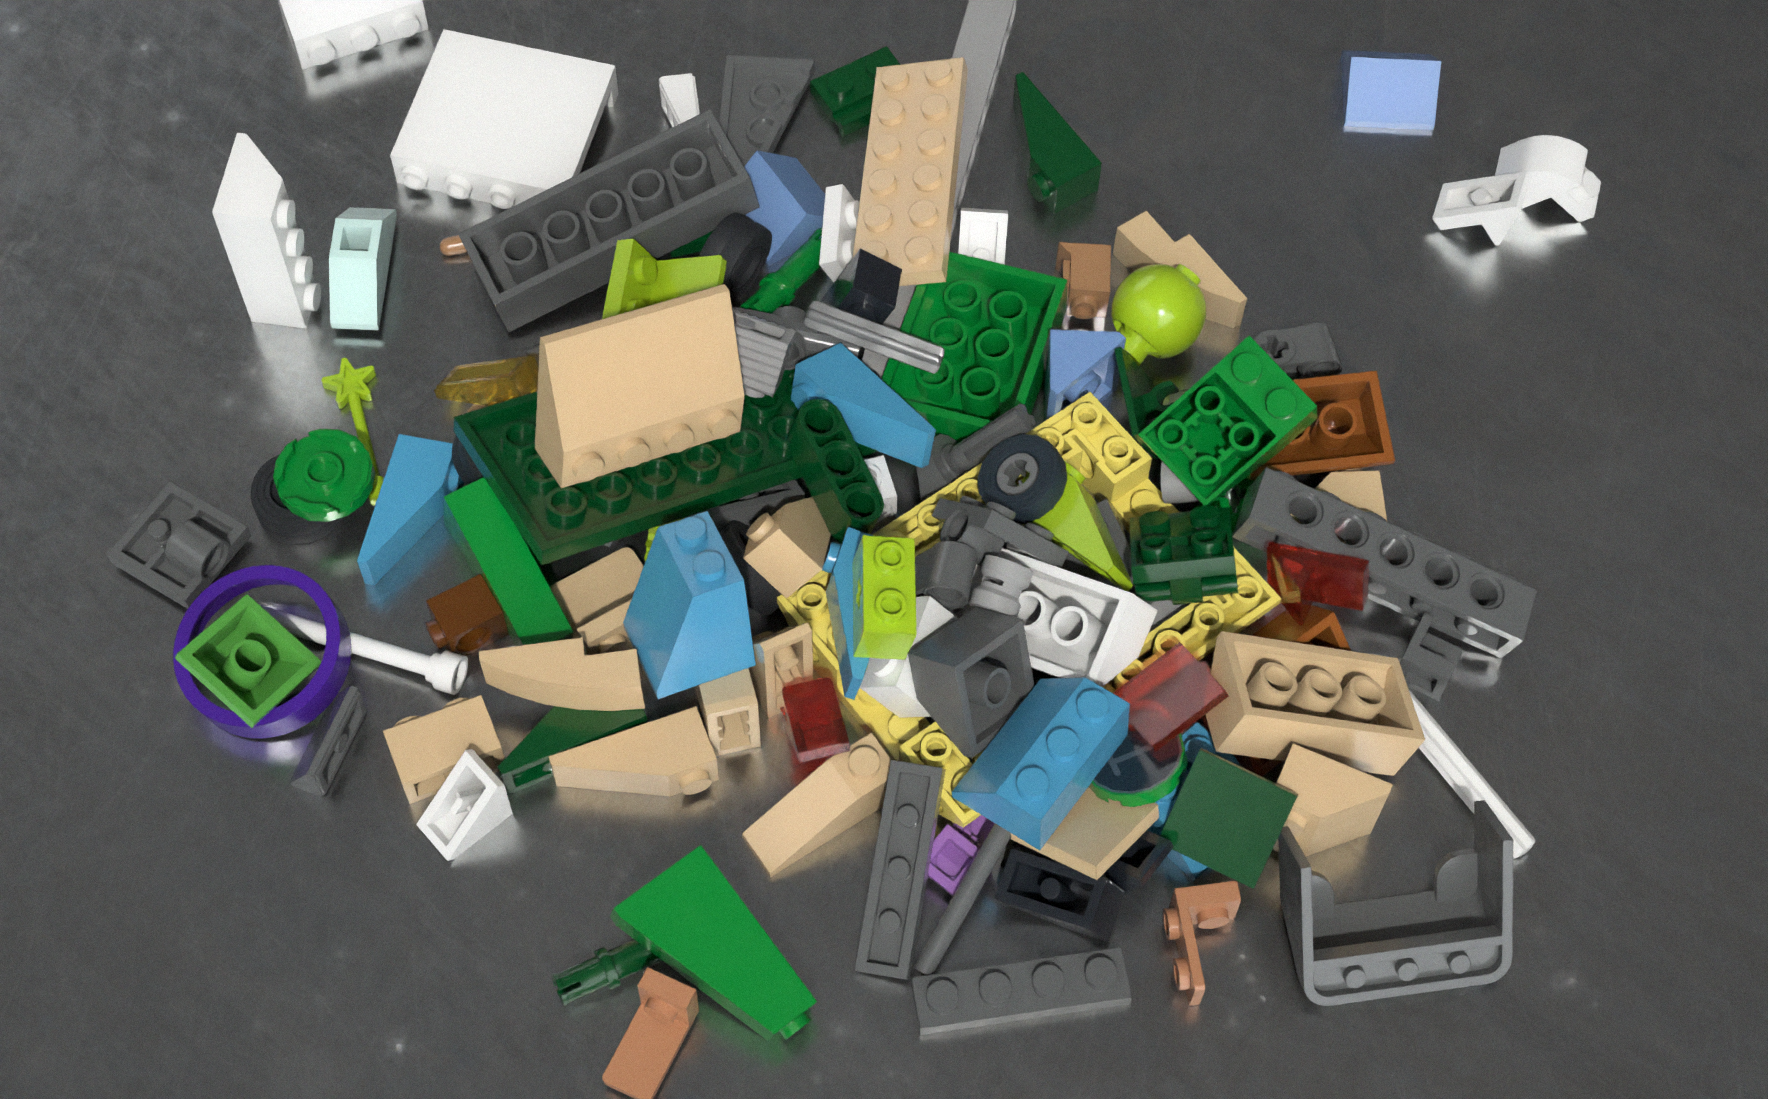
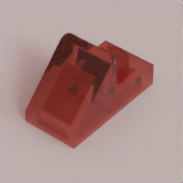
[1267,542,1369,626]
[780,677,851,763]

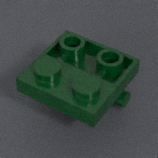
[1130,506,1238,605]

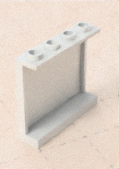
[390,29,619,209]

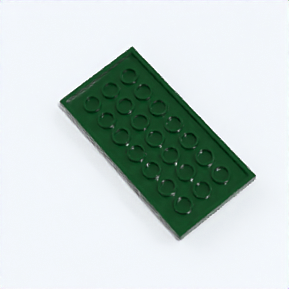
[453,369,878,565]

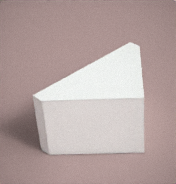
[416,749,513,861]

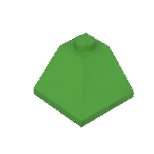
[175,594,321,728]

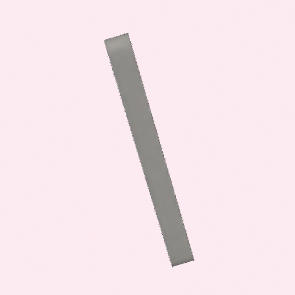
[862,0,1017,379]

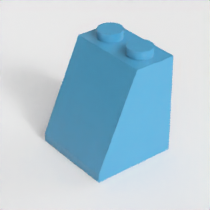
[623,511,756,699]

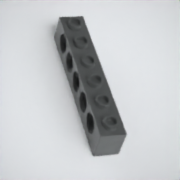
[1232,467,1537,658]

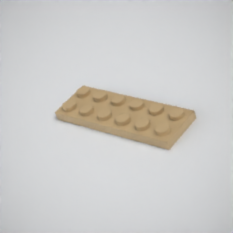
[852,57,968,286]

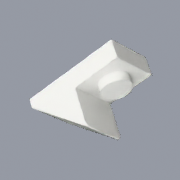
[1432,171,1530,246]
[958,208,1008,264]

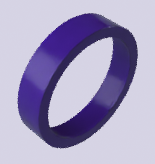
[173,565,351,738]

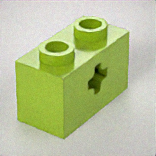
[852,535,917,660]

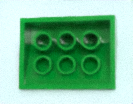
[881,252,1067,443]

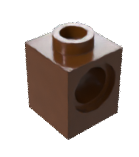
[425,574,509,656]

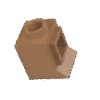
[1055,242,1111,319]

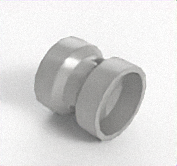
[968,555,1033,618]

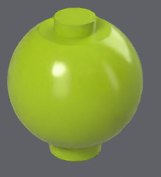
[1111,264,1206,366]

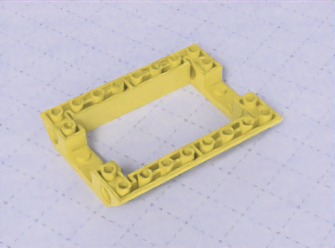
[777,392,1282,828]

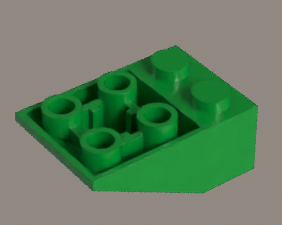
[1138,335,1317,506]

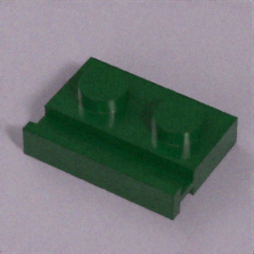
[810,46,901,137]

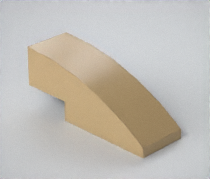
[1113,211,1247,328]
[479,637,645,711]

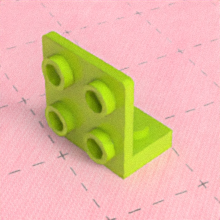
[602,239,727,319]

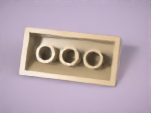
[1204,631,1425,776]

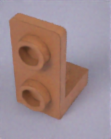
[1163,881,1241,1006]
[602,967,699,1099]

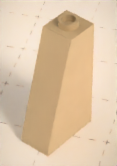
[695,668,761,756]

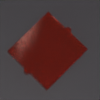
[1113,642,1229,752]

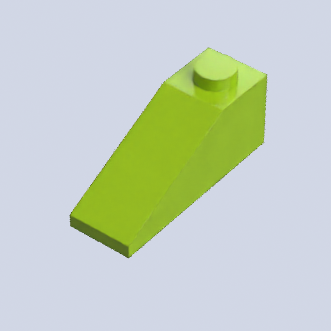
[1017,462,1133,592]

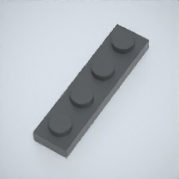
[855,760,946,980]
[911,947,1132,1035]

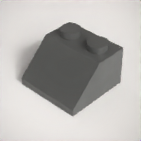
[908,607,1035,758]

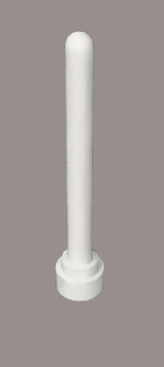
[259,604,468,695]

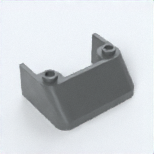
[1278,800,1514,1006]

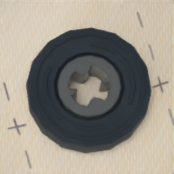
[978,434,1067,524]

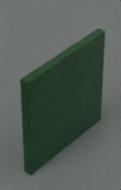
[1114,347,1179,464]
[1160,748,1299,889]

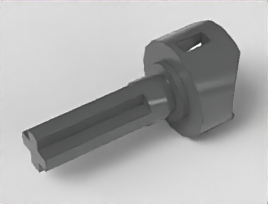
[916,404,1036,501]

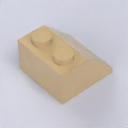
[1273,744,1393,857]

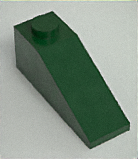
[1013,71,1102,214]
[498,706,647,795]

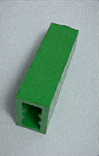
[443,477,574,646]
[610,845,817,1041]

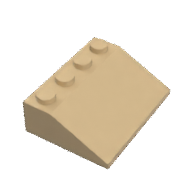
[535,284,744,488]

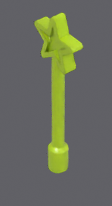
[321,358,384,506]

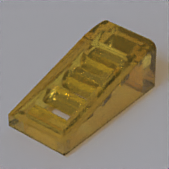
[434,356,539,406]

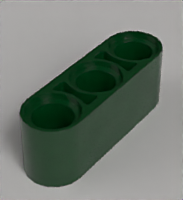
[787,399,884,544]

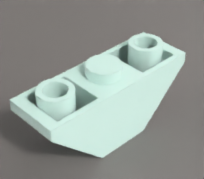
[329,207,397,330]

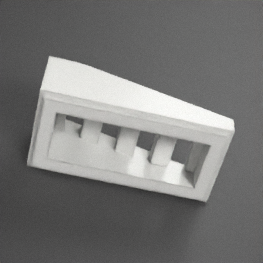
[658,73,700,128]

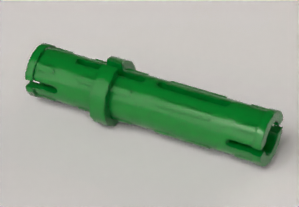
[739,228,822,314]

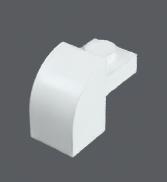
[1495,135,1601,222]

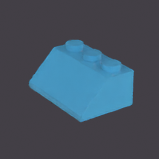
[952,677,1130,851]

